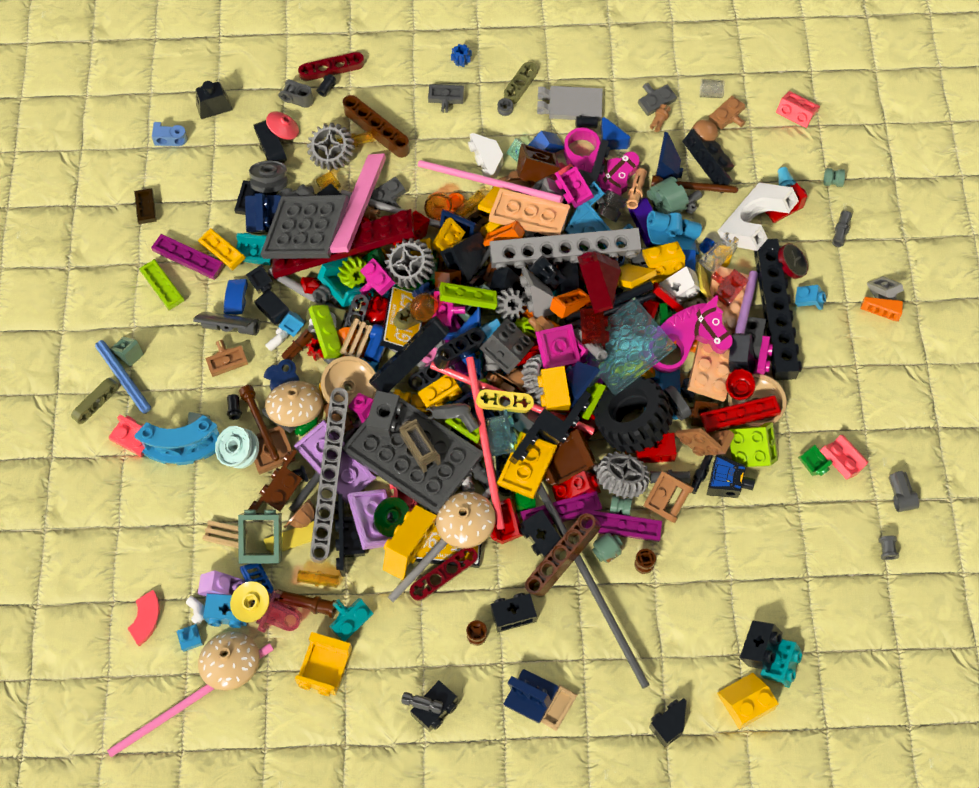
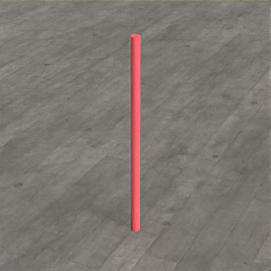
[466,357,505,530]
[430,361,595,435]

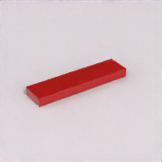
[700,395,781,433]

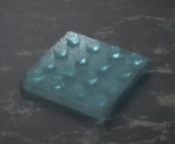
[586,297,677,396]

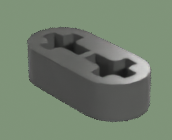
[663,385,691,421]

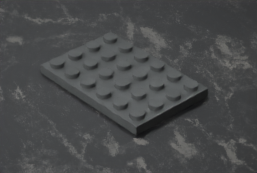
[342,391,484,515]

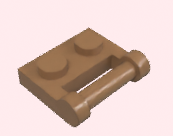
[643,471,694,523]

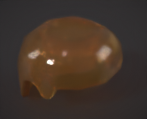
[424,192,452,221]
[410,293,439,322]

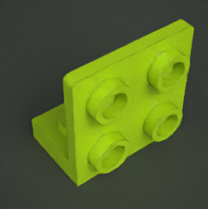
[730,422,778,467]

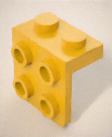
[642,241,685,284]

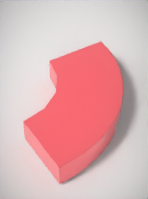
[128,590,160,646]

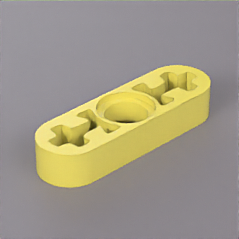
[476,389,534,413]

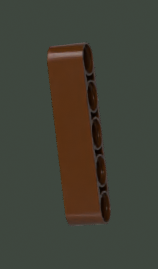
[343,95,410,158]
[525,513,601,597]

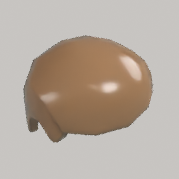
[689,120,718,142]

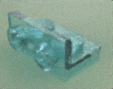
[485,409,518,456]

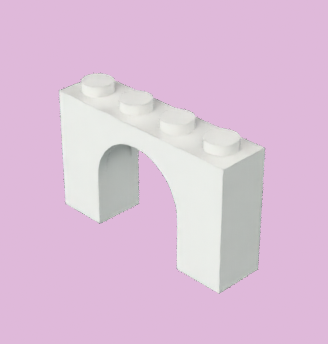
[717,183,799,251]

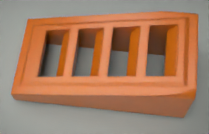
[483,221,525,246]
[550,288,591,319]
[861,297,903,321]

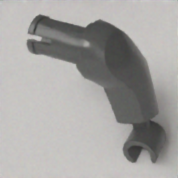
[426,403,480,433]

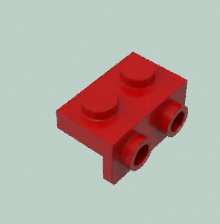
[490,498,523,544]

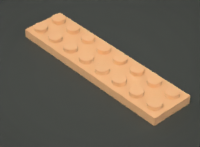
[687,264,749,402]

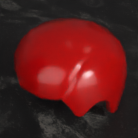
[726,369,756,401]

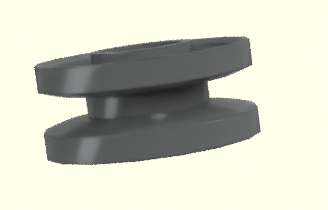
[249,161,288,193]

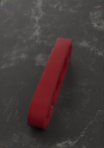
[298,52,364,81]
[410,548,478,601]

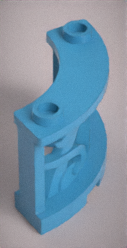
[134,415,220,465]

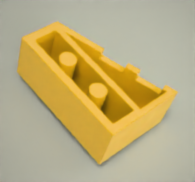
[383,505,437,580]

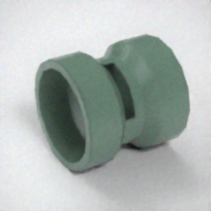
[824,168,845,187]
[609,495,632,516]

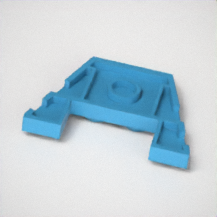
[564,181,633,251]

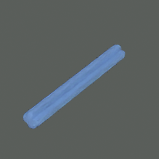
[95,340,151,414]

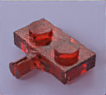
[711,269,749,307]

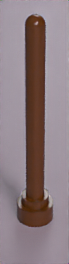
[651,175,738,193]
[239,385,279,461]

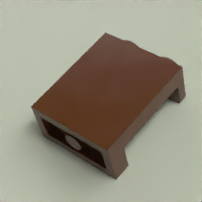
[545,429,598,486]

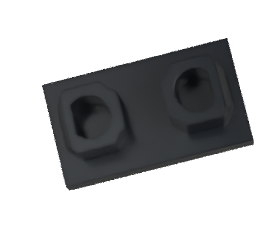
[529,255,567,292]

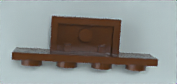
[248,449,302,512]

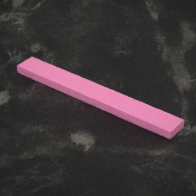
[330,153,386,253]

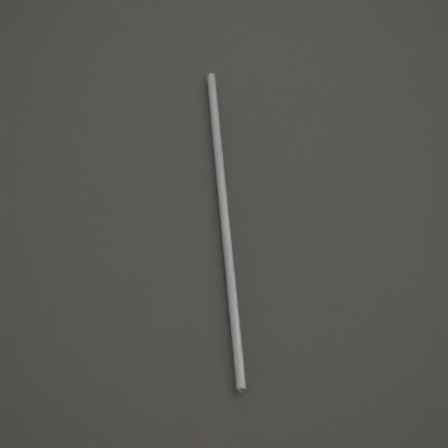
[388,357,615,603]

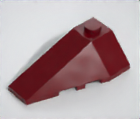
[577,251,622,314]

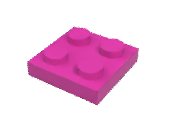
[535,324,581,369]

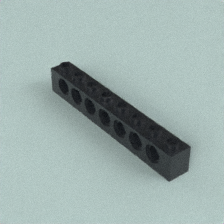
[754,239,802,380]

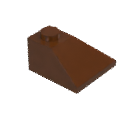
[516,143,560,182]

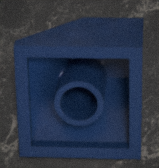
[657,132,683,180]
[565,361,600,410]

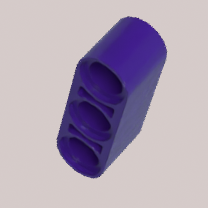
[628,198,657,248]

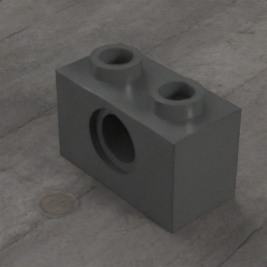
[366,391,403,438]

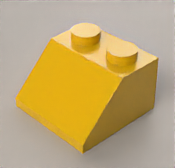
[537,366,571,413]
[717,673,779,730]

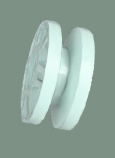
[215,426,259,469]

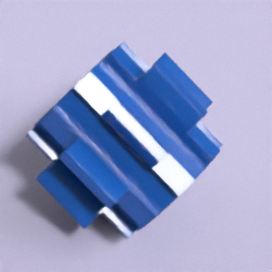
[451,44,472,67]

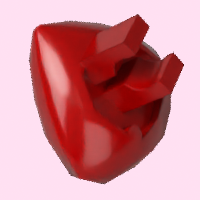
[361,293,388,324]

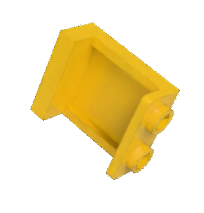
[295,632,352,696]

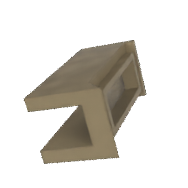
[399,419,441,473]

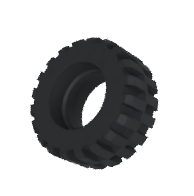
[594,376,673,453]

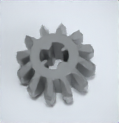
[496,288,527,321]

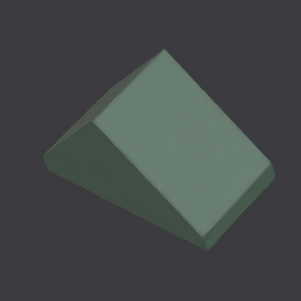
[110,336,144,367]

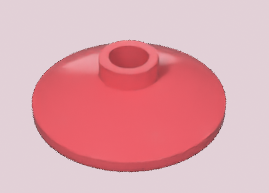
[266,111,299,140]

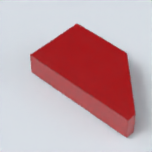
[653,282,684,312]

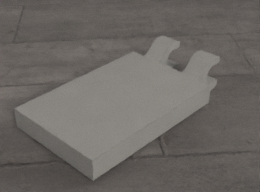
[537,86,603,121]

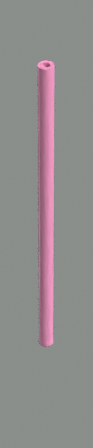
[418,160,563,203]
[107,643,273,757]

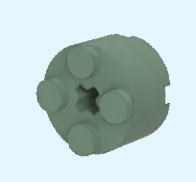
[647,177,689,214]

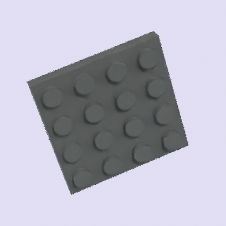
[261,195,349,259]

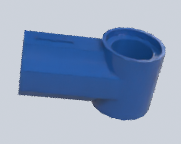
[364,323,386,363]

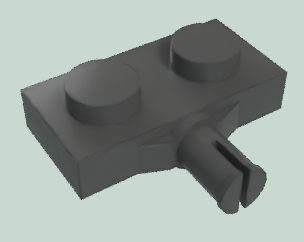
[638,83,677,116]
[428,84,464,113]
[370,176,406,210]

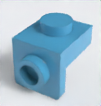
[795,285,826,310]

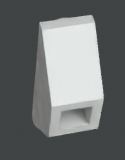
[468,133,503,179]

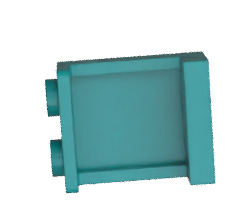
[317,256,375,307]

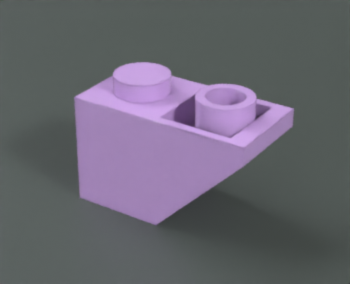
[198,570,245,596]

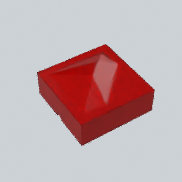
[301,277,322,294]

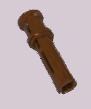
[275,589,337,618]

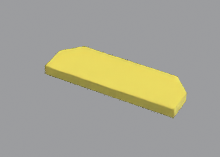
[696,262,712,298]
[263,521,318,553]

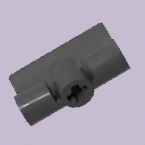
[193,312,260,336]

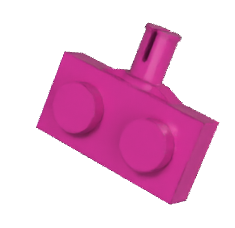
[359,258,395,296]
[432,291,466,329]

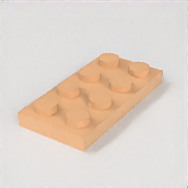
[489,188,570,236]

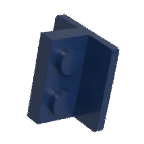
[245,194,282,232]
[504,669,559,723]

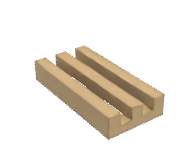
[339,318,373,358]
[202,520,247,548]

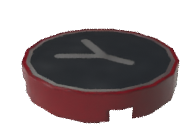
[778,243,808,279]

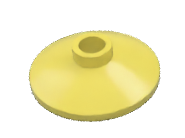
[230,582,270,623]

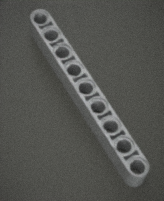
[310,388,348,563]

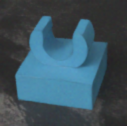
[278,311,305,337]
[177,624,203,652]

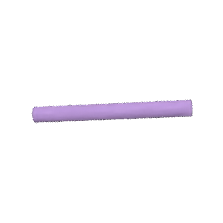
[735,271,758,333]

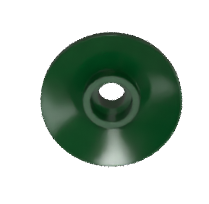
[374,497,409,537]

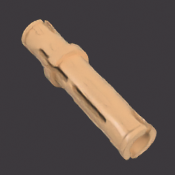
[627,168,647,209]

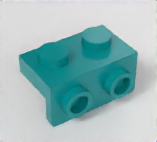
[236,233,272,266]

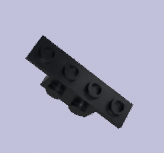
[682,129,735,193]
[335,494,365,577]

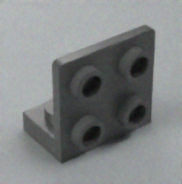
[480,318,534,374]

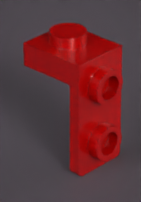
[765,183,807,223]
[552,471,601,502]

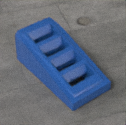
[240,564,275,603]

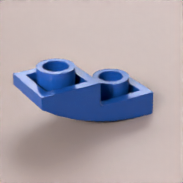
[224,279,248,315]

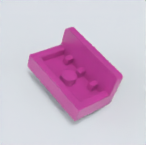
[555,166,594,208]
[752,336,773,375]

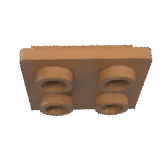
[675,428,735,456]

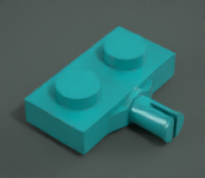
[329,598,374,642]

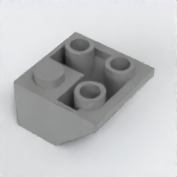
[520,267,555,318]

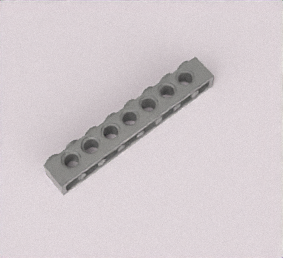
[489,228,641,270]

